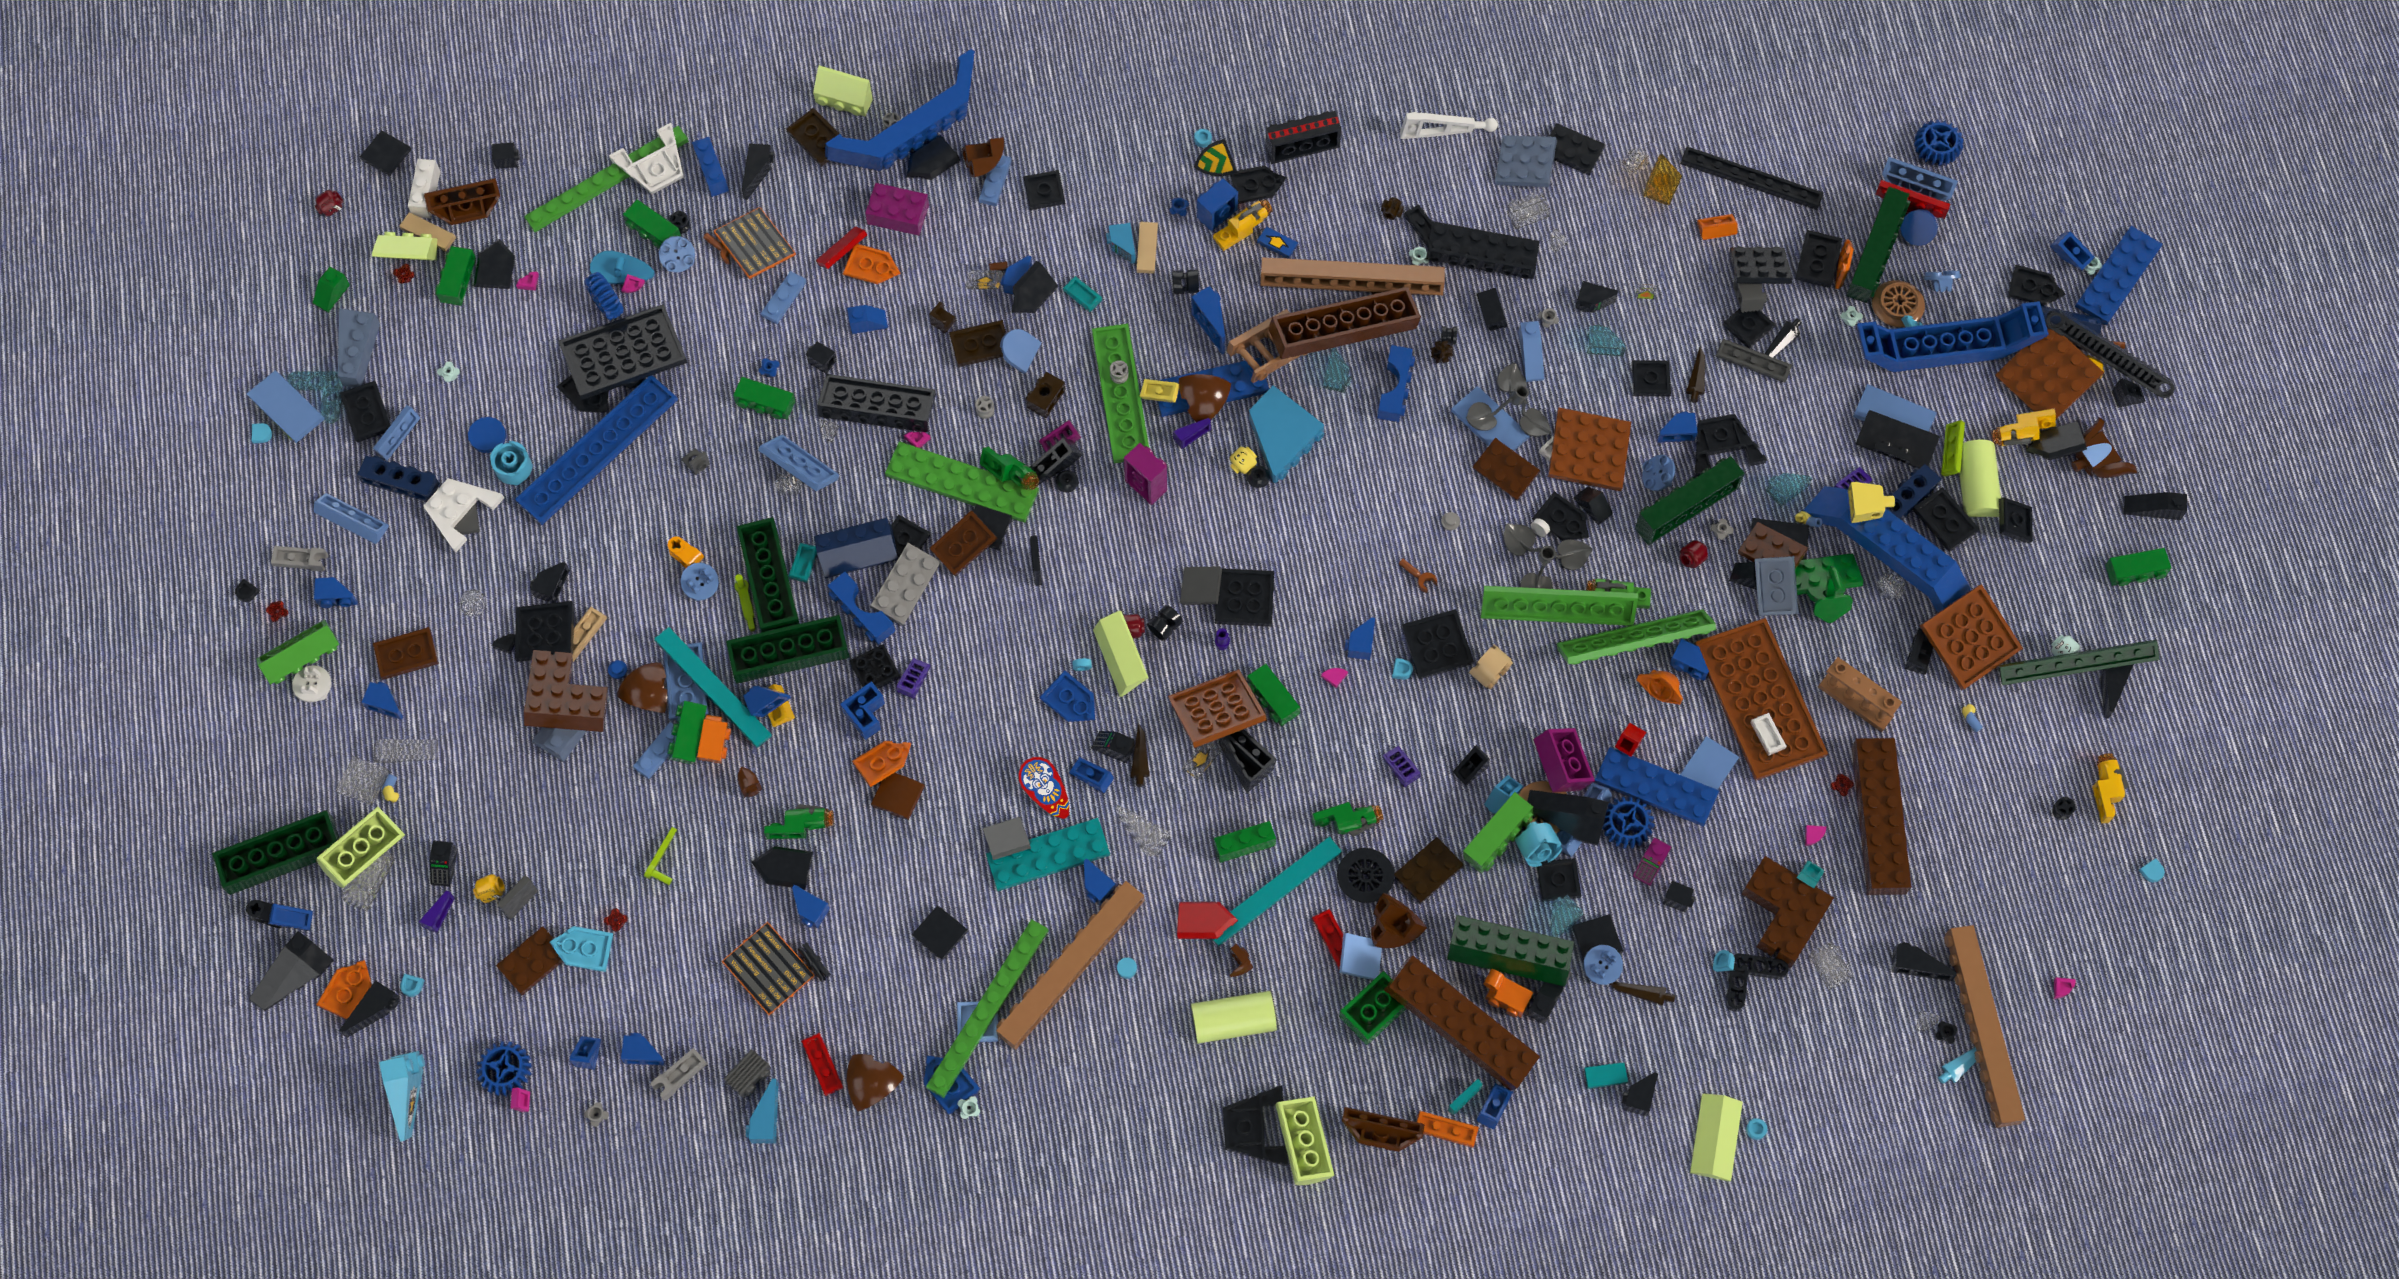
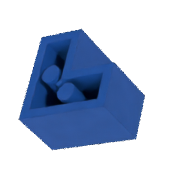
[840,681,885,740]

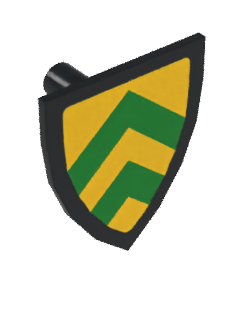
[1194,138,1237,176]

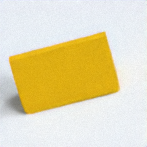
[768,684,795,727]

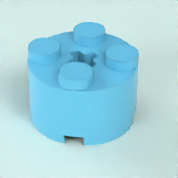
[490,441,533,486]
[1515,822,1562,867]

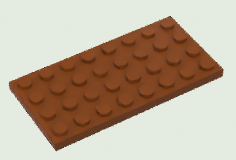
[1694,618,1828,781]

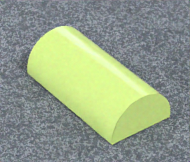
[1959,440,2001,517]
[317,807,405,888]
[1191,991,1277,1044]
[1275,1097,1334,1186]

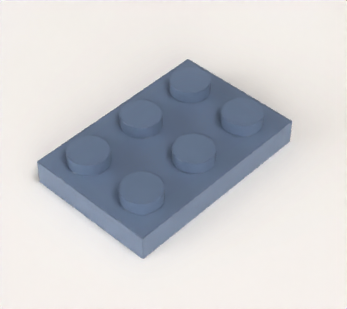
[1755,556,1799,616]

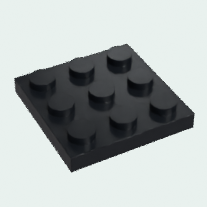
[1729,246,1792,284]
[1215,568,1274,627]
[514,601,574,662]
[1401,609,1474,680]

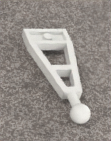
[1400,112,1498,139]

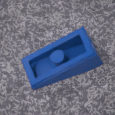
[1069,757,1114,793]
[1477,1083,1513,1130]

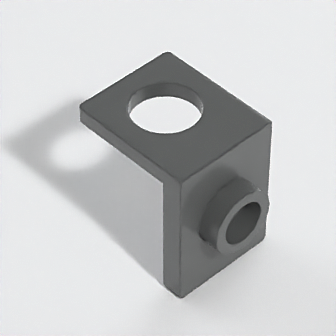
[682,448,710,475]

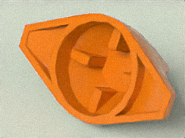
[1636,670,1683,705]

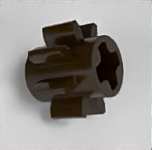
[1381,197,1404,220]
[1430,341,1454,363]

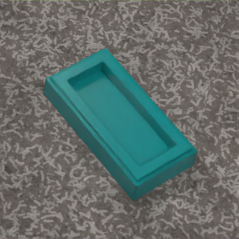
[1063,276,1102,312]
[789,543,817,583]
[1797,861,1824,888]
[1584,1062,1628,1089]
[1447,1079,1483,1116]

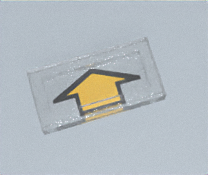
[965,270,1003,289]
[1182,742,1221,780]

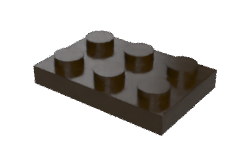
[786,108,843,167]
[949,320,1006,367]
[1394,837,1464,905]

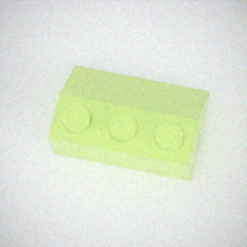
[813,65,873,117]
[372,232,437,261]

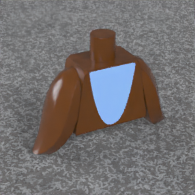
[2071,417,2137,478]

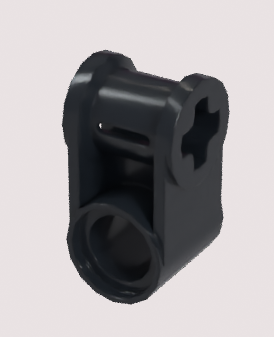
[246,900,282,928]

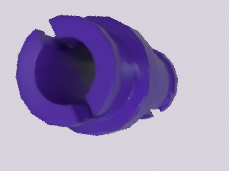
[1215,628,1230,650]

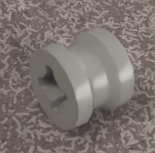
[883,112,901,130]
[1110,361,1128,384]
[975,396,995,419]

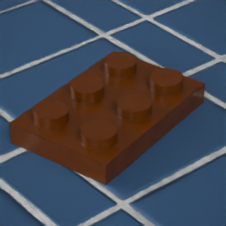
[1473,438,1540,501]
[929,510,997,577]
[1738,522,1808,569]
[373,627,439,680]
[496,926,563,996]

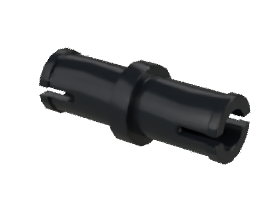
[798,943,831,982]

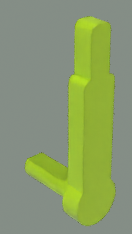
[735,574,756,632]
[644,827,677,886]

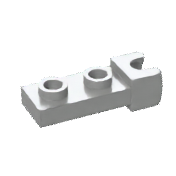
[271,546,328,572]
[650,1048,707,1101]

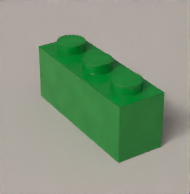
[623,199,681,249]
[435,246,476,306]
[733,377,796,420]
[2105,548,2172,586]
[1247,663,1300,727]
[667,700,707,765]
[1214,821,1276,863]

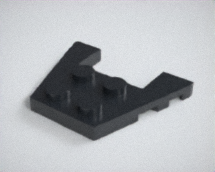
[1694,414,1767,477]
[1223,1085,1288,1166]

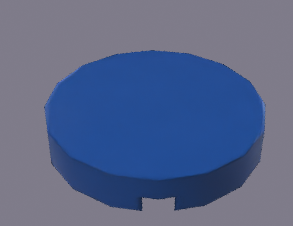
[1901,209,1938,246]
[468,417,506,453]

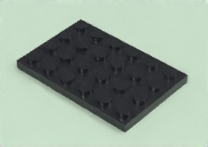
[558,304,688,400]

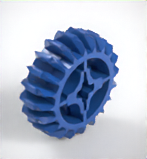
[1914,119,1964,166]
[584,272,623,320]
[1602,796,1655,849]
[476,1041,532,1096]

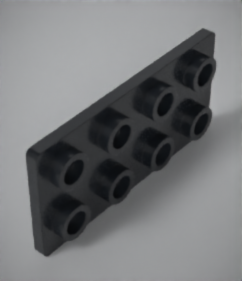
[1855,410,1940,468]

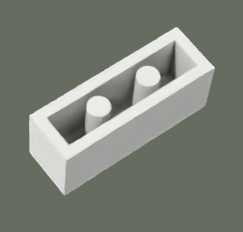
[408,159,440,218]

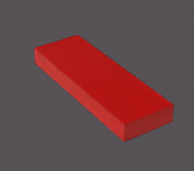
[816,226,867,269]
[1312,909,1343,971]
[801,1033,844,1096]

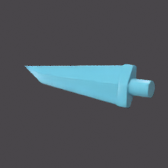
[1938,1047,1977,1084]

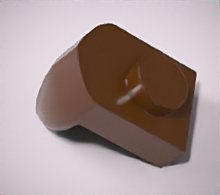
[738,767,762,798]
[1229,944,1253,977]

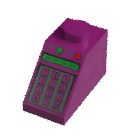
[1633,837,1671,886]

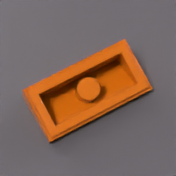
[1697,214,1738,240]

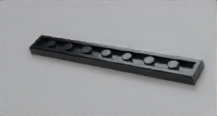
[1680,147,1824,210]

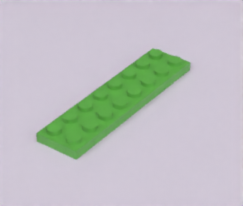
[1092,324,1149,464]
[885,442,1039,523]
[1481,586,1638,626]
[1557,609,1716,665]

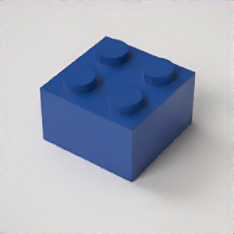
[1197,178,1238,232]

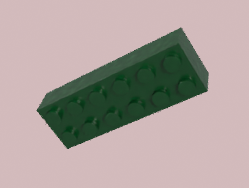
[1846,187,1911,303]
[1635,456,1745,546]
[736,517,800,632]
[726,615,850,684]
[212,810,340,895]
[1447,915,1574,986]

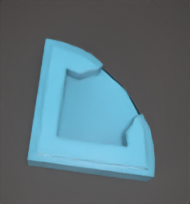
[1901,315,1923,327]

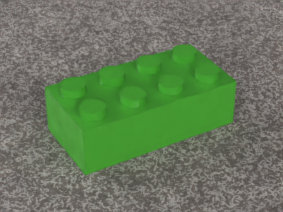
[256,619,340,685]
[1463,792,1534,874]

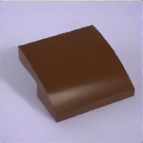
[871,773,925,820]

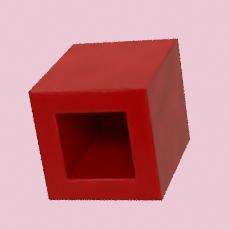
[1615,723,1647,757]

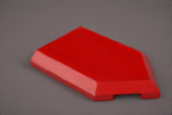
[1177,902,1238,939]

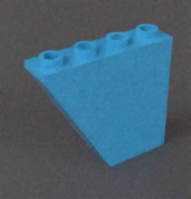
[1249,385,1324,484]

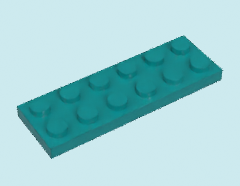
[986,818,1110,891]

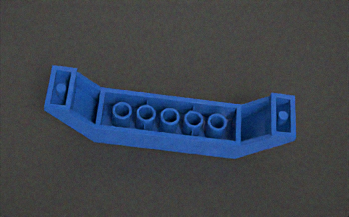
[825,49,975,171]
[1857,301,2048,372]
[1803,486,1971,612]

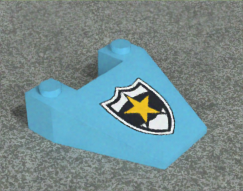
[379,1051,425,1142]

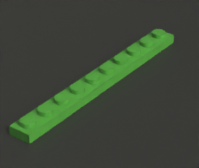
[524,126,689,232]
[926,919,1049,1098]

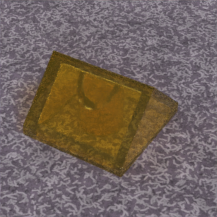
[1643,154,1682,205]

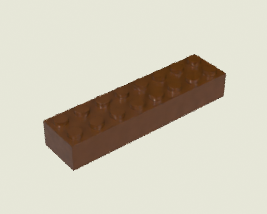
[1268,287,1421,360]
[1851,738,1912,895]
[1384,955,1540,1091]

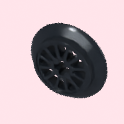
[1337,848,1394,903]

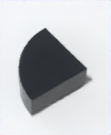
[492,634,515,654]

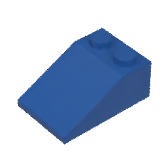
[1191,286,1225,355]

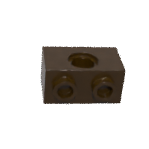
[1026,372,1066,418]

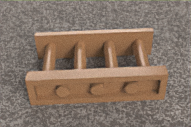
[1226,309,1307,383]
[1818,657,1903,732]

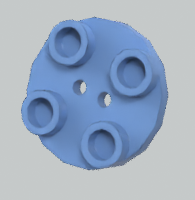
[658,236,695,272]
[1924,270,1961,292]
[1642,455,1675,491]
[680,563,719,601]
[1582,945,1623,985]

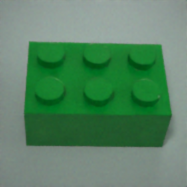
[1339,971,1407,1045]

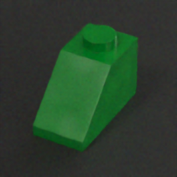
[313,266,350,312]

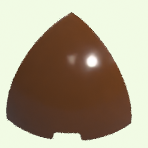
[962,137,1004,178]
[1179,374,1231,422]
[616,662,667,713]
[1371,893,1427,948]
[847,1054,904,1112]

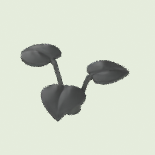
[1466,363,1551,437]
[1504,523,1593,589]

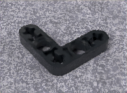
[1726,953,1789,1012]

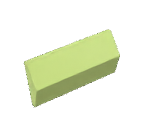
[1093,611,1149,697]
[1690,1093,1743,1182]

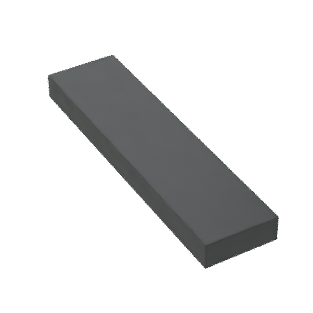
[1716,339,1792,383]

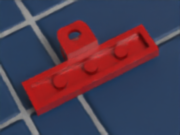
[1875,180,1951,219]

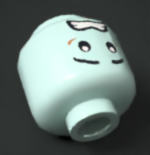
[2051,635,2080,656]

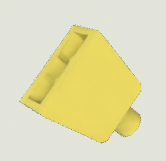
[1848,482,1895,523]

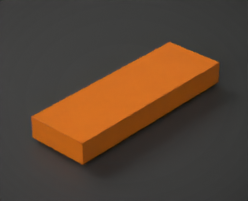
[1417,1110,1479,1148]

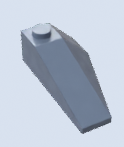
[532,699,609,762]

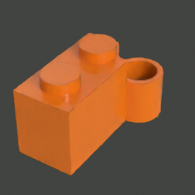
[697,715,731,764]
[1483,969,1534,1018]

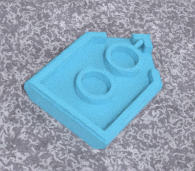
[550,926,613,972]

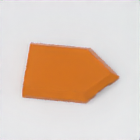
[1835,239,1854,289]
[843,244,901,284]
[852,741,911,787]
[316,960,372,1020]

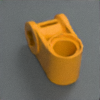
[667,536,704,568]

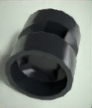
[1172,269,1199,295]
[1147,605,1183,641]

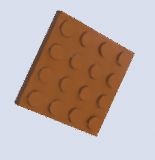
[1995,325,2104,420]
[1548,407,1631,491]
[1919,584,2023,690]
[1168,669,1267,748]

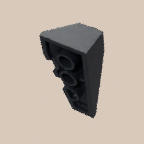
[1527,790,1609,846]
[249,931,334,1011]

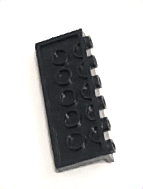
[1426,221,1540,279]
[817,374,936,432]

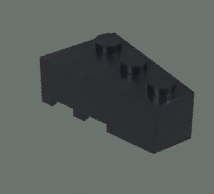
[1218,729,1277,793]

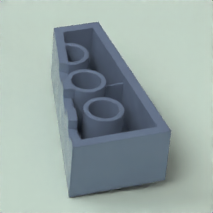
[338,308,380,388]

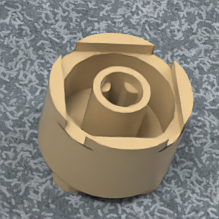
[1469,644,1513,690]

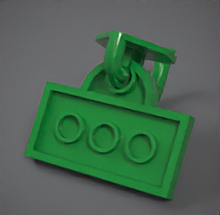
[1795,553,1864,623]

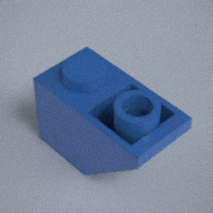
[314,577,358,608]
[1669,639,1709,681]

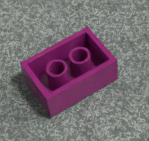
[865,183,929,236]
[1124,443,1167,505]
[1533,728,1595,793]

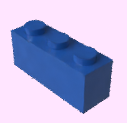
[692,137,729,197]

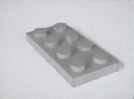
[870,543,941,626]

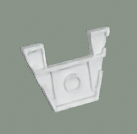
[609,123,683,194]
[423,478,504,552]

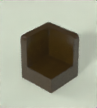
[929,301,956,334]

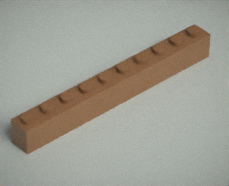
[1260,257,1445,295]
[996,881,1145,1051]
[1944,925,2026,1128]

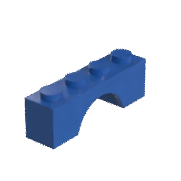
[1377,345,1415,422]
[827,572,896,645]

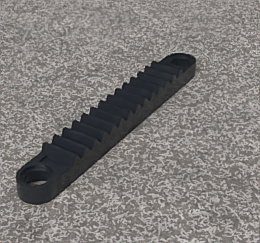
[2046,309,2175,398]

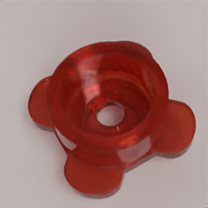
[393,264,415,284]
[266,601,289,622]
[1830,774,1854,796]
[604,908,628,932]

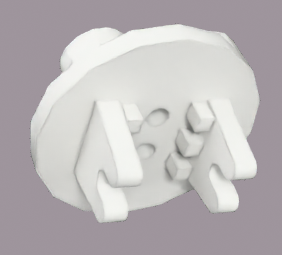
[292,665,332,703]

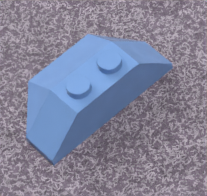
[1882,157,1958,202]

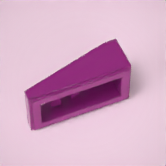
[1039,420,1082,452]

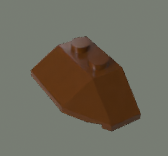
[424,178,500,225]
[1342,1107,1425,1152]

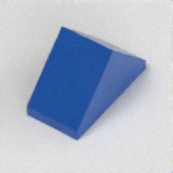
[570,1036,601,1070]

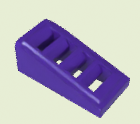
[1173,418,1211,449]
[1834,467,1873,489]
[896,658,931,699]
[1382,745,1421,787]
[419,890,455,933]

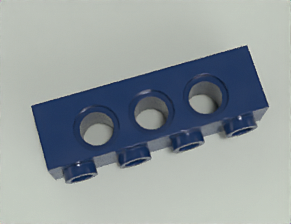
[357,455,440,502]
[1885,464,1942,520]

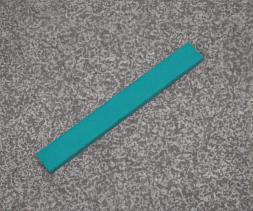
[654,627,772,748]
[1212,836,1342,947]

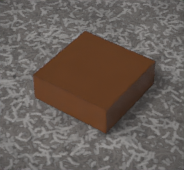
[989,261,1008,272]

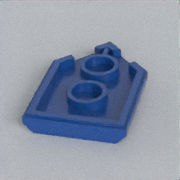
[1039,670,1095,722]
[923,1056,980,1115]

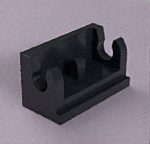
[1476,288,1507,331]
[1905,628,1933,675]

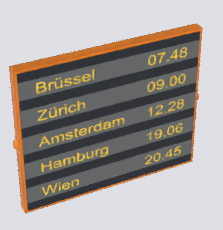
[714,207,796,279]
[721,922,815,1015]

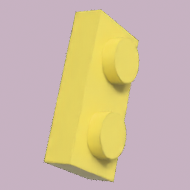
[1140,379,1179,403]

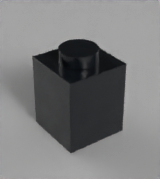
[492,142,520,169]
[806,341,837,374]
[1663,880,1696,912]

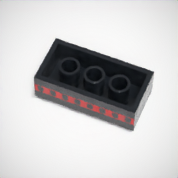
[1265,111,1341,164]

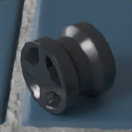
[670,211,690,234]
[1441,326,1457,345]
[2052,797,2076,820]

